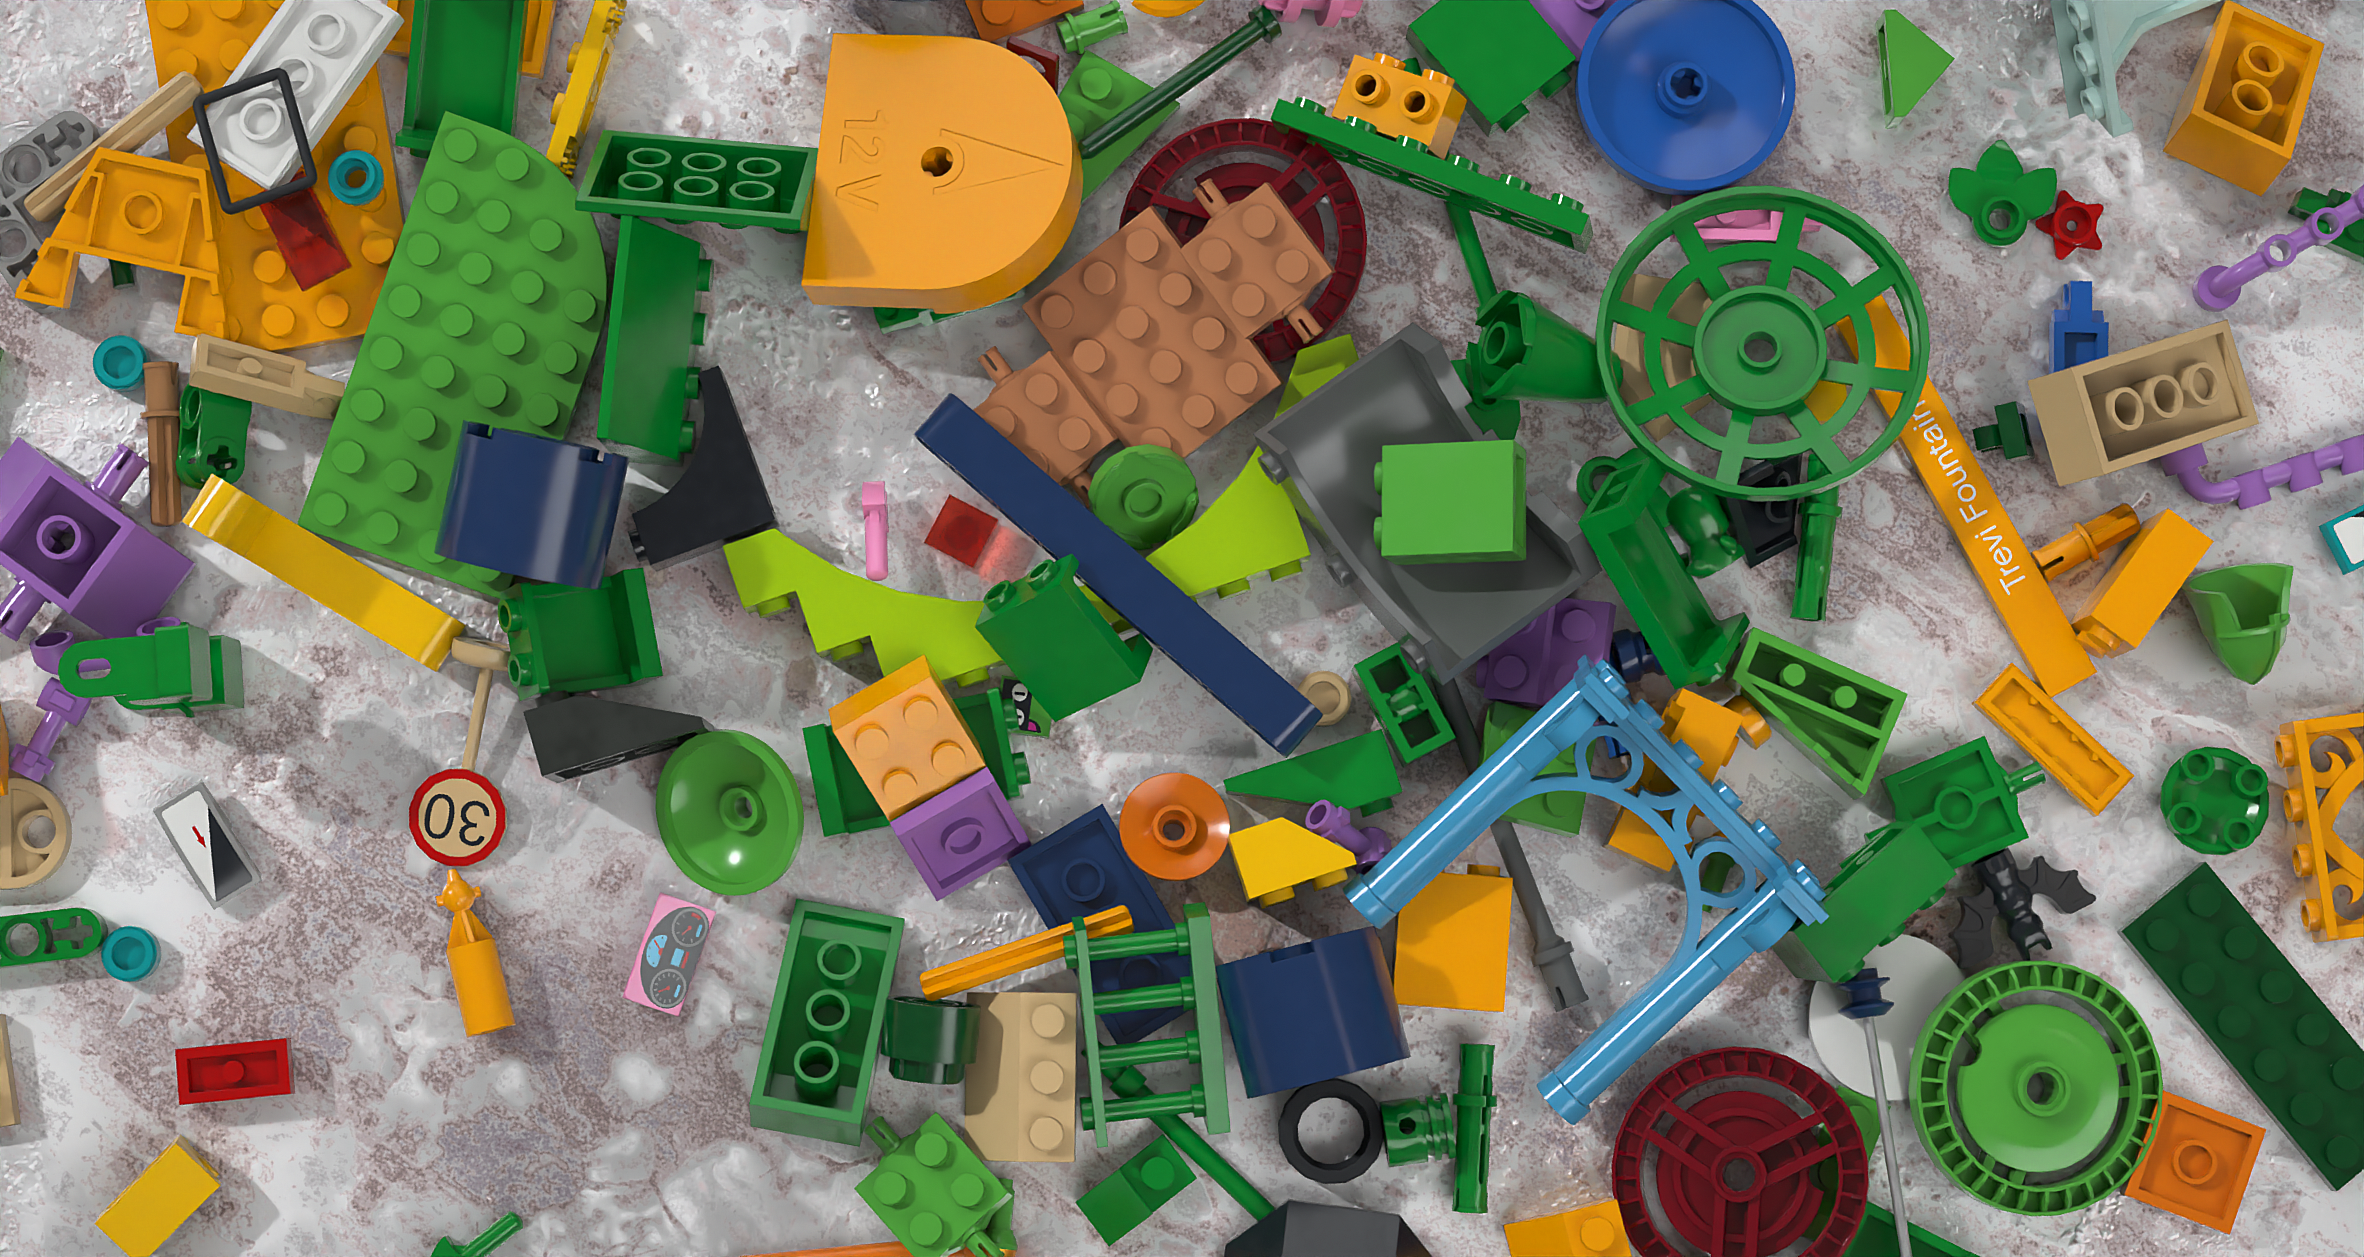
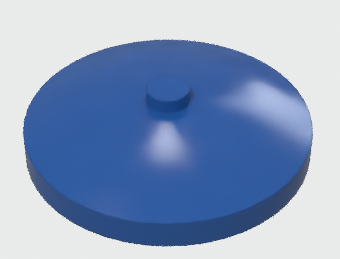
[1575,0,1796,196]

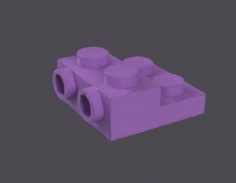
[1476,598,1617,708]

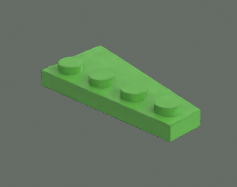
[1058,49,1180,206]

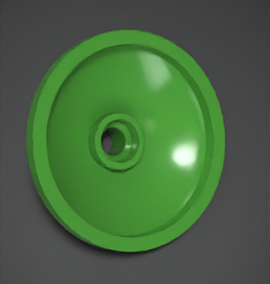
[656,729,804,896]

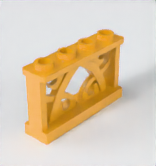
[2274,712,2364,943]

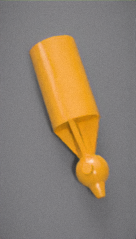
[435,869,516,1038]

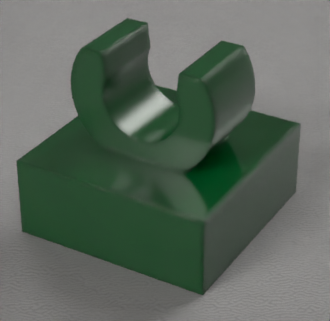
[1972,401,2035,463]

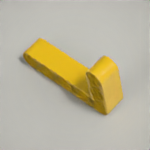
[182,474,466,672]

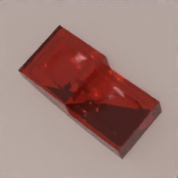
[259,171,353,292]

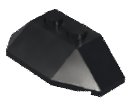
[1224,1199,1432,1257]

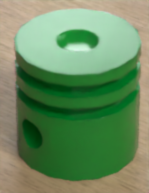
[1379,1092,1456,1168]

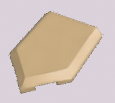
[1613,274,1732,443]

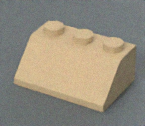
[964,992,1078,1162]

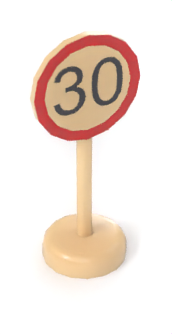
[409,636,511,866]

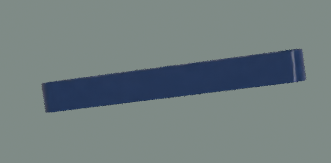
[913,393,1323,758]

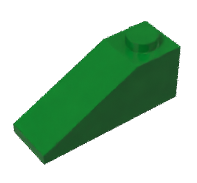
[1223,729,1403,818]

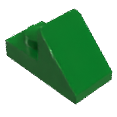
[1075,1134,1197,1246]

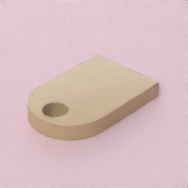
[0,778,72,890]

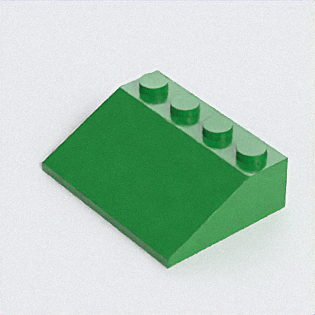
[575,130,818,234]
[596,215,714,467]

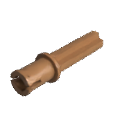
[140,361,182,527]

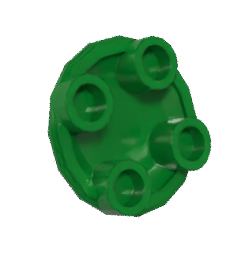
[2160,747,2269,856]

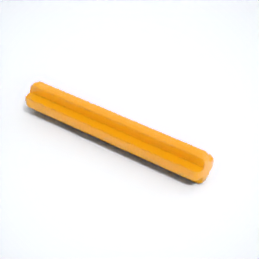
[919,905,1134,1001]

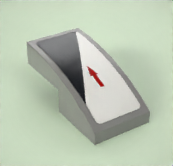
[153,779,262,910]

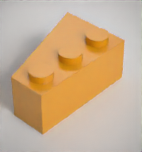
[1602,688,1744,874]

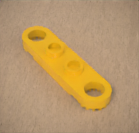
[546,0,627,181]

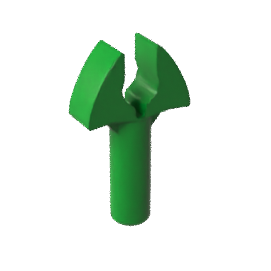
[431,1211,523,1257]

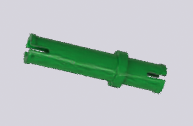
[1790,454,1843,622]
[1452,1043,1497,1214]

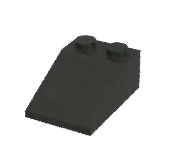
[523,690,714,783]

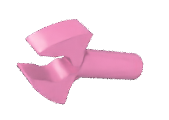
[862,481,889,581]

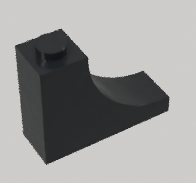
[628,365,780,572]

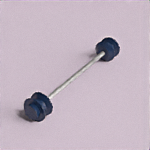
[1834,968,1912,1257]

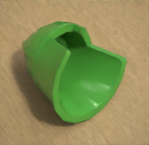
[2181,563,2294,685]

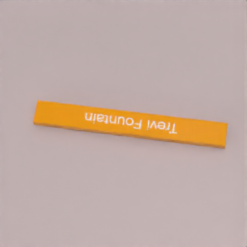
[1832,294,2097,698]

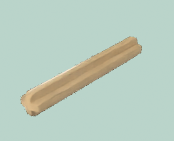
[24,71,204,222]

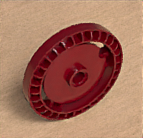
[1119,118,1367,365]
[1611,1046,1870,1257]

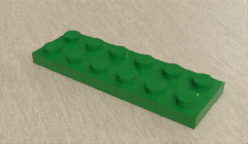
[1270,96,1593,254]

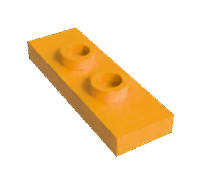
[1972,663,2134,817]

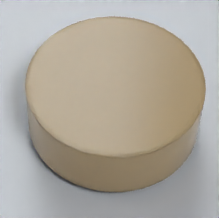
[1297,671,1351,727]

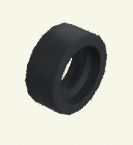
[1278,1078,1384,1184]

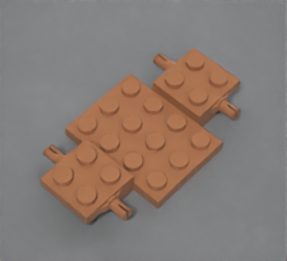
[973,178,1336,509]

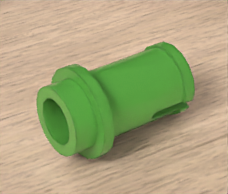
[1055,0,1128,55]

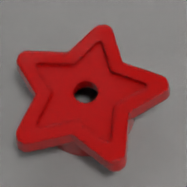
[2035,190,2104,260]

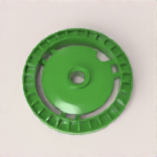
[1908,960,2163,1216]

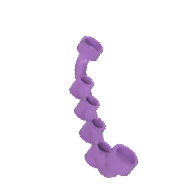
[2193,185,2364,312]
[2159,434,2364,510]

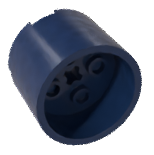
[434,420,630,589]
[1215,926,1411,1099]

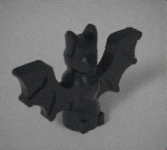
[1948,847,2097,969]

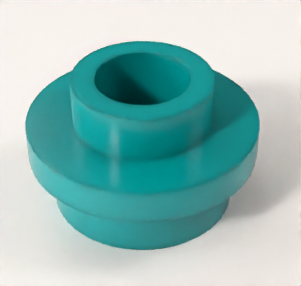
[328,150,384,206]

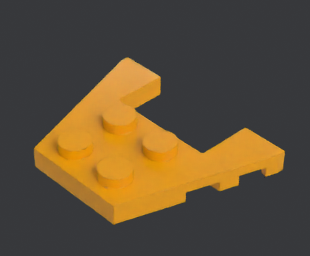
[15,147,230,340]

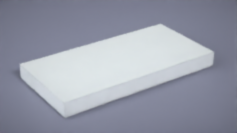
[187,0,405,191]

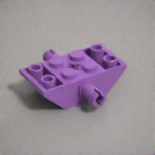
[0,436,196,642]

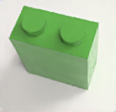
[1374,440,1526,565]

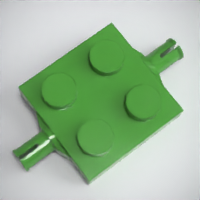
[854,1112,1013,1257]

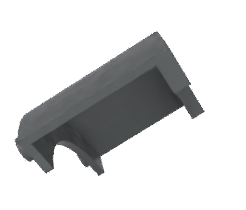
[1253,322,1603,685]

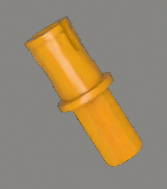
[2030,503,2141,583]

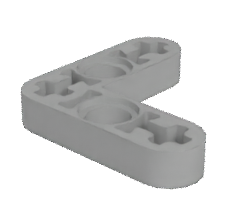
[0,111,100,314]

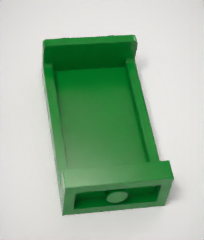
[395,0,529,159]
[1578,457,1750,690]
[802,687,1031,839]

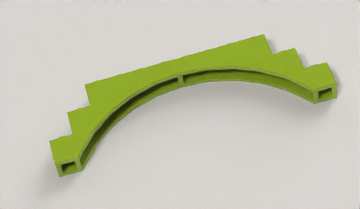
[722,333,1359,689]

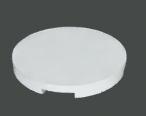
[1806,934,1975,1101]

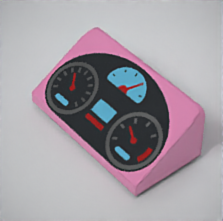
[623,892,716,1016]

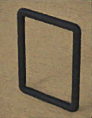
[193,68,317,215]

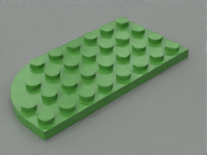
[297,111,610,600]

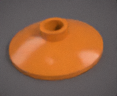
[1119,773,1230,881]

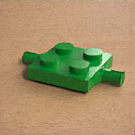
[1864,736,2046,870]

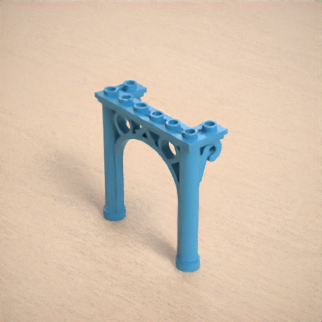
[1343,654,1829,1126]

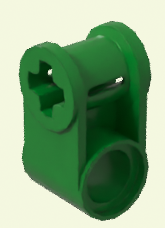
[176,383,252,490]

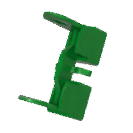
[58,622,244,718]

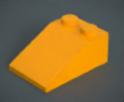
[2163,0,2325,197]

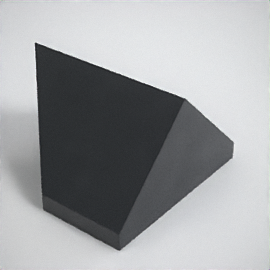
[1716,454,1803,569]

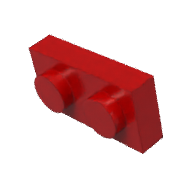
[175,1038,295,1105]

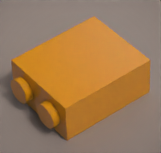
[2069,508,2214,659]
[1391,864,1513,1012]

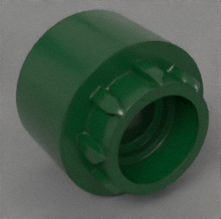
[880,996,981,1085]

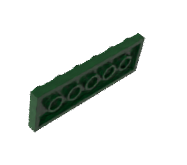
[2117,861,2364,1191]

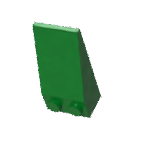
[749,898,905,1147]

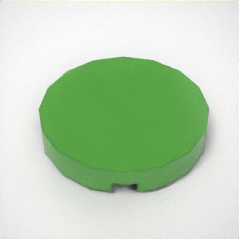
[1088,444,1199,550]

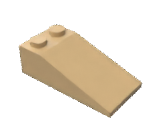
[2027,319,2259,487]

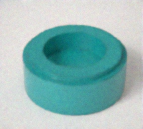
[93,335,152,392]
[101,926,161,982]

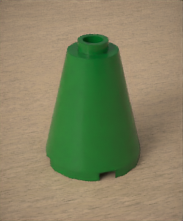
[1465,290,1624,404]

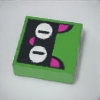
[994,675,1052,739]

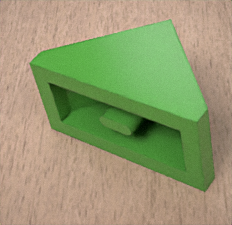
[1875,9,1955,129]

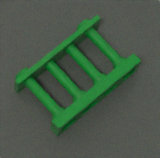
[1063,902,1231,1148]

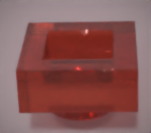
[924,494,999,570]

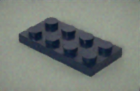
[1007,804,1190,1044]

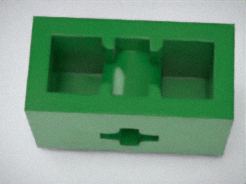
[1351,642,1456,768]

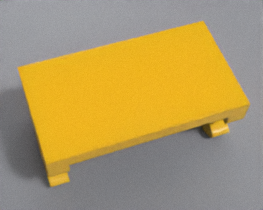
[94,1134,221,1257]

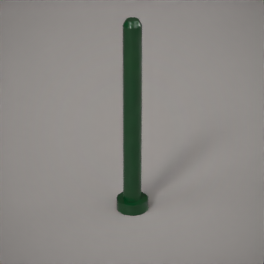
[1078,4,1282,160]

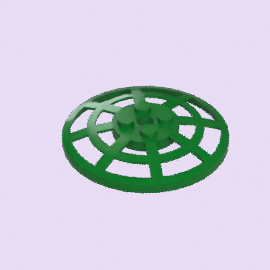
[1595,185,1930,501]

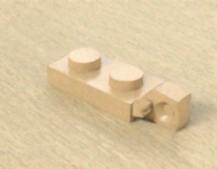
[189,333,345,420]

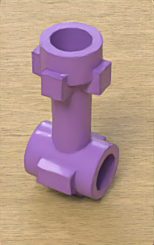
[9,677,93,783]
[1305,800,1392,875]

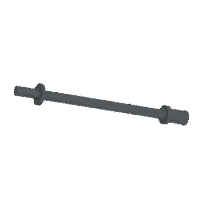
[1429,674,1589,1012]

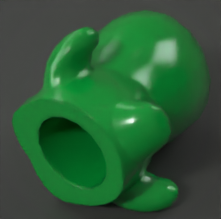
[1666,486,1745,580]

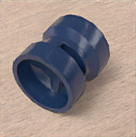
[1611,629,1666,685]

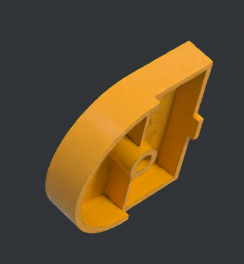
[801,33,1083,314]

